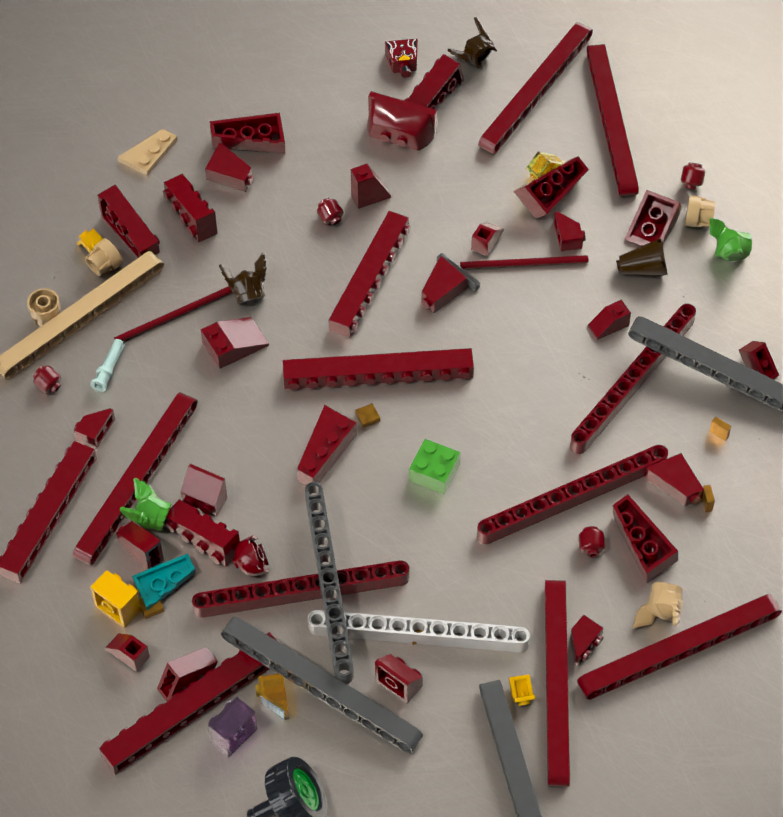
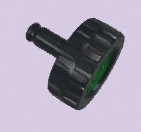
[247,757,328,817]

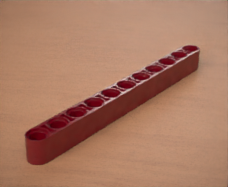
[478,22,593,154]
[587,44,639,196]
[570,304,696,454]
[73,392,198,565]
[477,445,668,544]
[192,560,410,618]
[545,580,570,787]
[577,594,782,700]

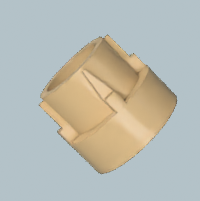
[685,195,716,228]
[85,238,123,277]
[27,288,61,326]

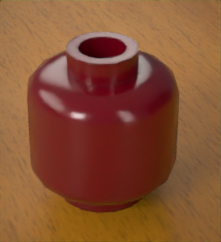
[681,162,706,190]
[317,197,344,225]
[33,366,61,394]
[578,526,605,557]

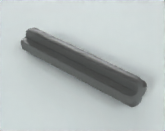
[436,253,481,291]

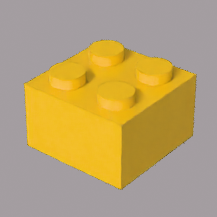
[90,570,141,628]

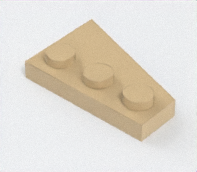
[118,129,178,176]

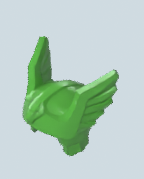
[709,218,752,261]
[120,478,172,531]

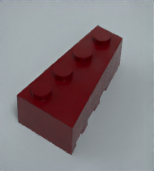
[404,54,464,109]
[209,112,285,154]
[513,156,589,219]
[163,173,218,243]
[97,184,160,258]
[297,405,357,486]
[612,494,678,583]
[165,499,240,567]

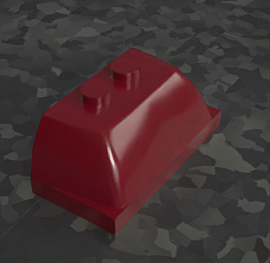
[367,91,437,151]

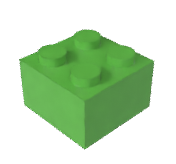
[409,439,460,495]

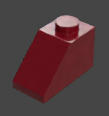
[554,211,586,251]
[588,299,631,340]
[738,341,779,379]
[74,408,115,449]

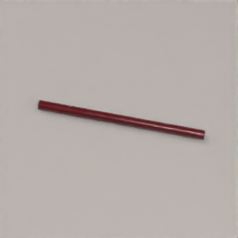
[460,255,589,269]
[114,286,232,341]

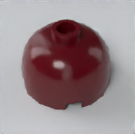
[233,535,269,576]

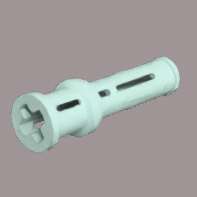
[90,339,125,392]

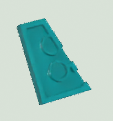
[132,553,196,610]

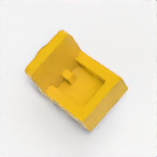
[76,228,103,253]
[508,674,535,706]

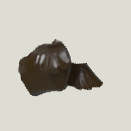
[447,17,497,69]
[219,253,267,304]

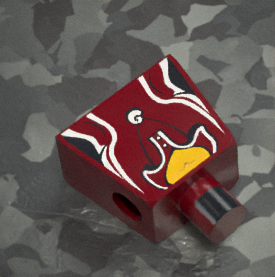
[385,38,418,78]

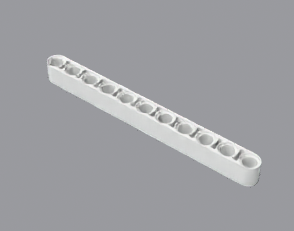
[308,610,530,652]

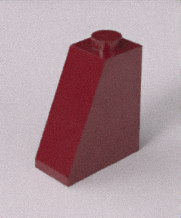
[205,143,254,192]
[350,164,391,209]
[421,256,467,313]
[645,453,704,506]
[116,521,164,570]
[157,647,218,701]

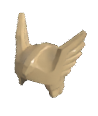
[632,582,684,628]

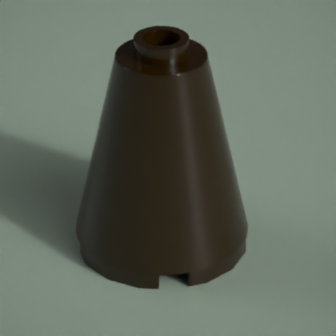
[616,239,668,275]

